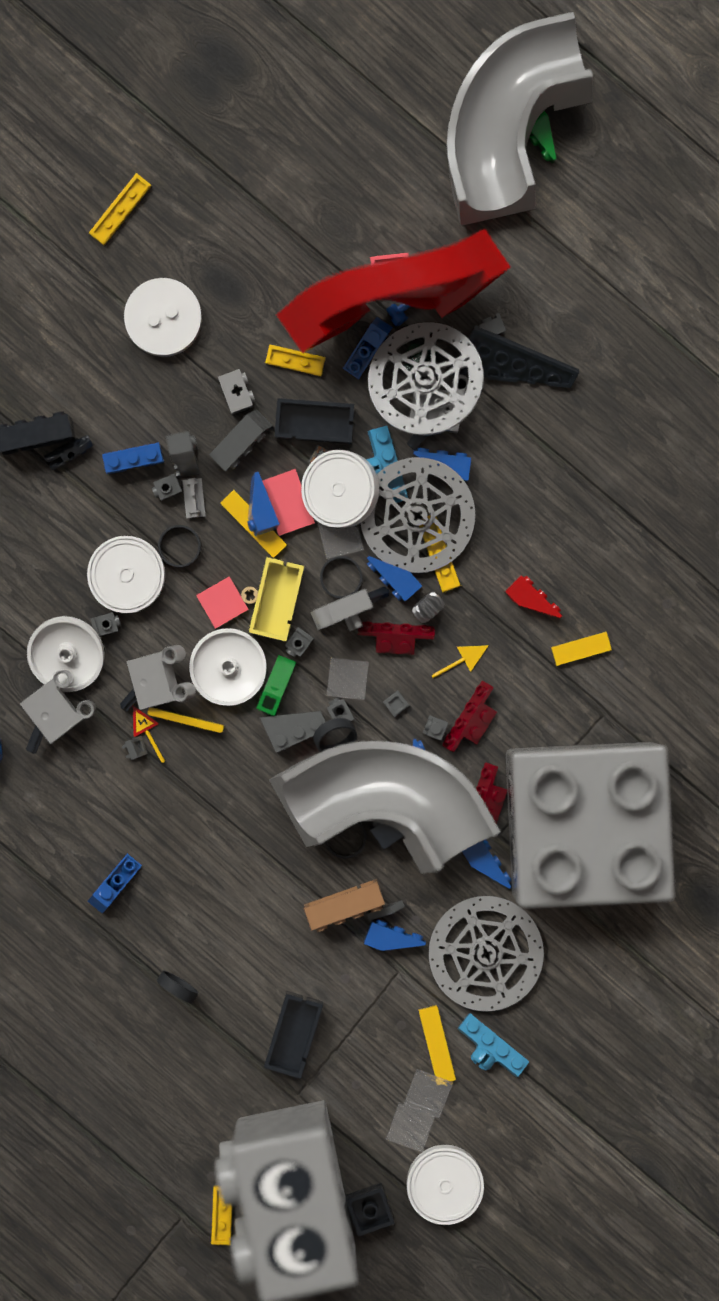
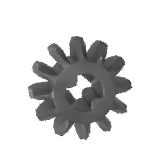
[412,592,445,623]

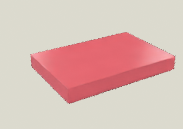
[263,469,315,536]

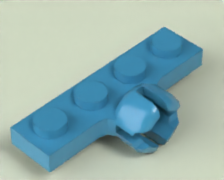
[366,426,409,505]
[457,1013,529,1077]

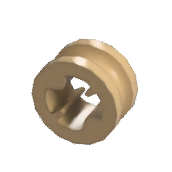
[241,587,258,604]

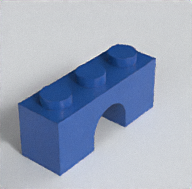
[102,442,164,475]

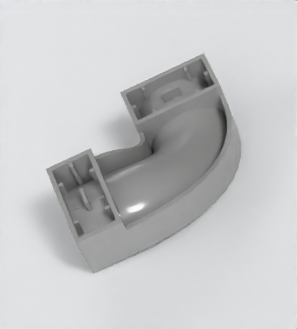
[447,12,593,226]
[269,741,500,874]

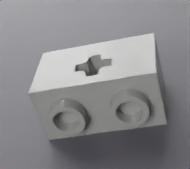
[218,369,255,415]

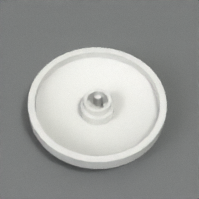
[27,616,105,692]
[189,629,267,706]

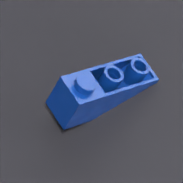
[343,317,393,379]
[413,448,471,482]
[367,556,422,602]
[462,839,512,888]
[87,854,142,913]
[364,919,426,951]

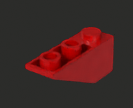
[504,575,562,618]

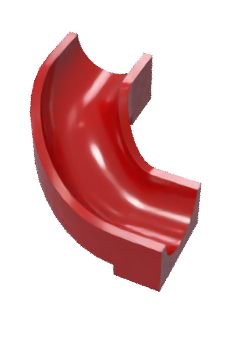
[276,229,511,353]

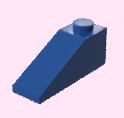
[247,472,280,536]

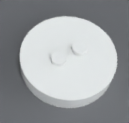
[124,278,202,357]
[301,450,379,528]
[87,536,165,613]
[407,1145,484,1225]

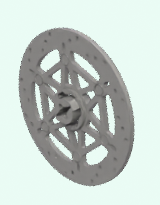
[368,322,484,435]
[361,457,475,573]
[429,896,544,1011]

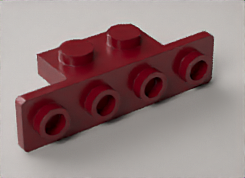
[358,621,435,655]
[442,681,497,752]
[476,763,508,824]

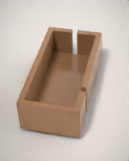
[304,879,385,932]

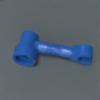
[386,304,411,327]

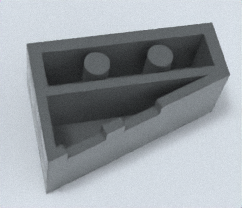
[209,409,273,471]
[166,431,200,478]
[260,711,326,753]

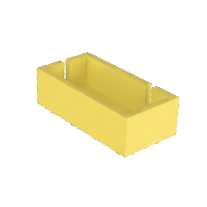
[249,557,305,641]

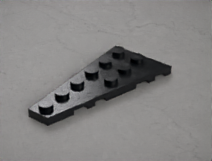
[451,325,579,388]

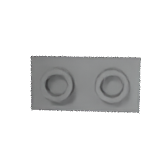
[182,478,206,518]

